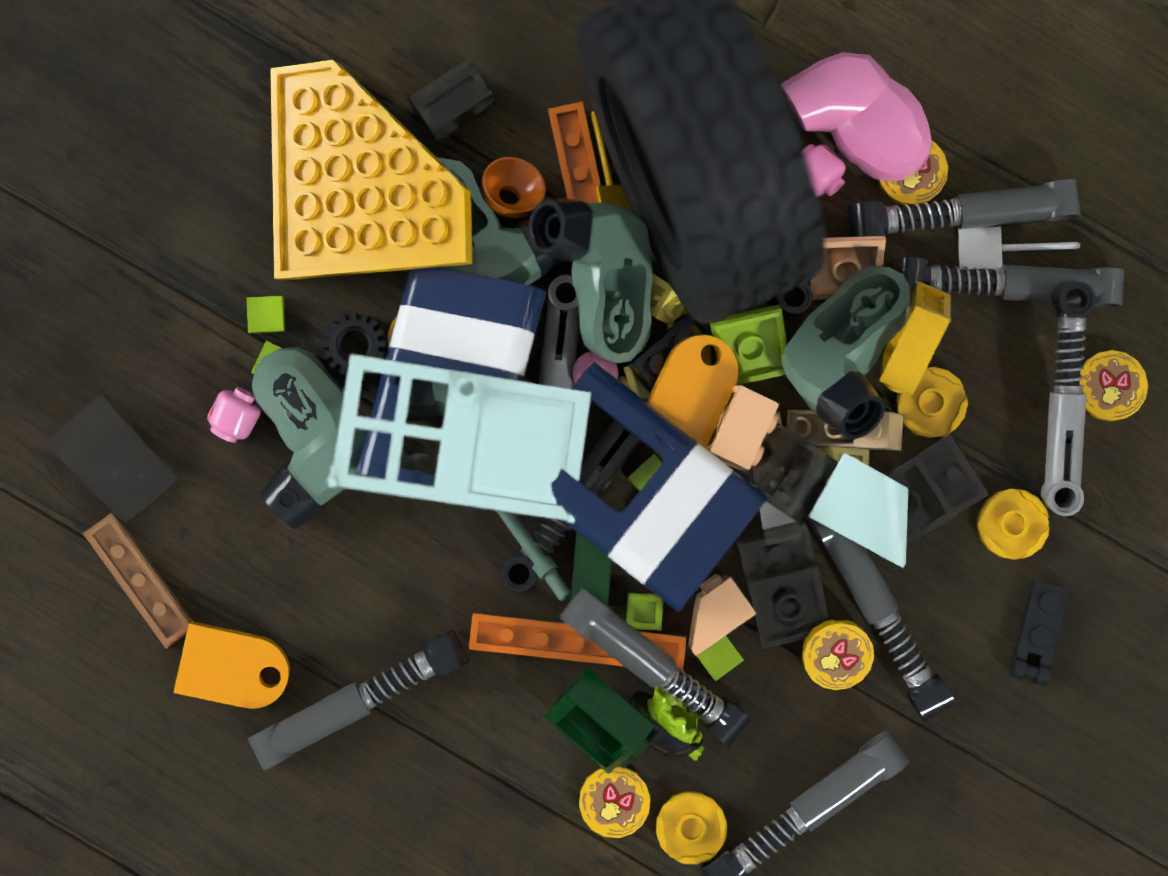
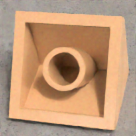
[808,236,886,300]

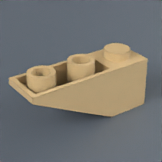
[786,410,903,451]

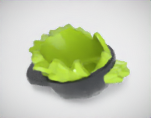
[630,687,704,761]

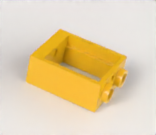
[879,281,951,395]

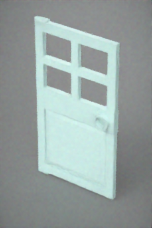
[327,354,591,523]

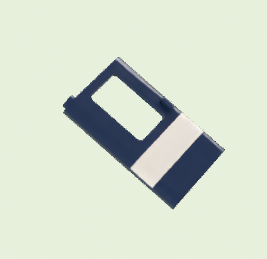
[355,267,546,511]
[551,362,769,612]

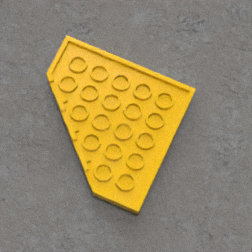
[271,60,472,281]

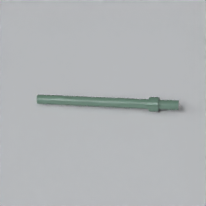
[439,425,572,601]

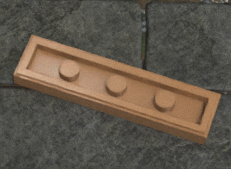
[83,512,193,649]

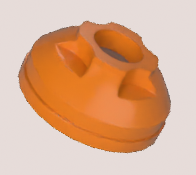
[481,157,546,218]

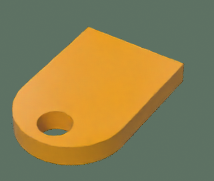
[646,335,738,448]
[174,621,290,709]

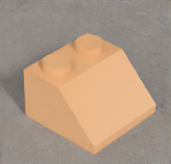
[706,385,779,470]
[688,574,756,656]

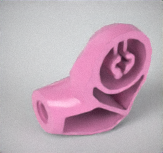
[779,52,932,182]

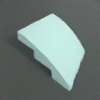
[809,453,908,568]

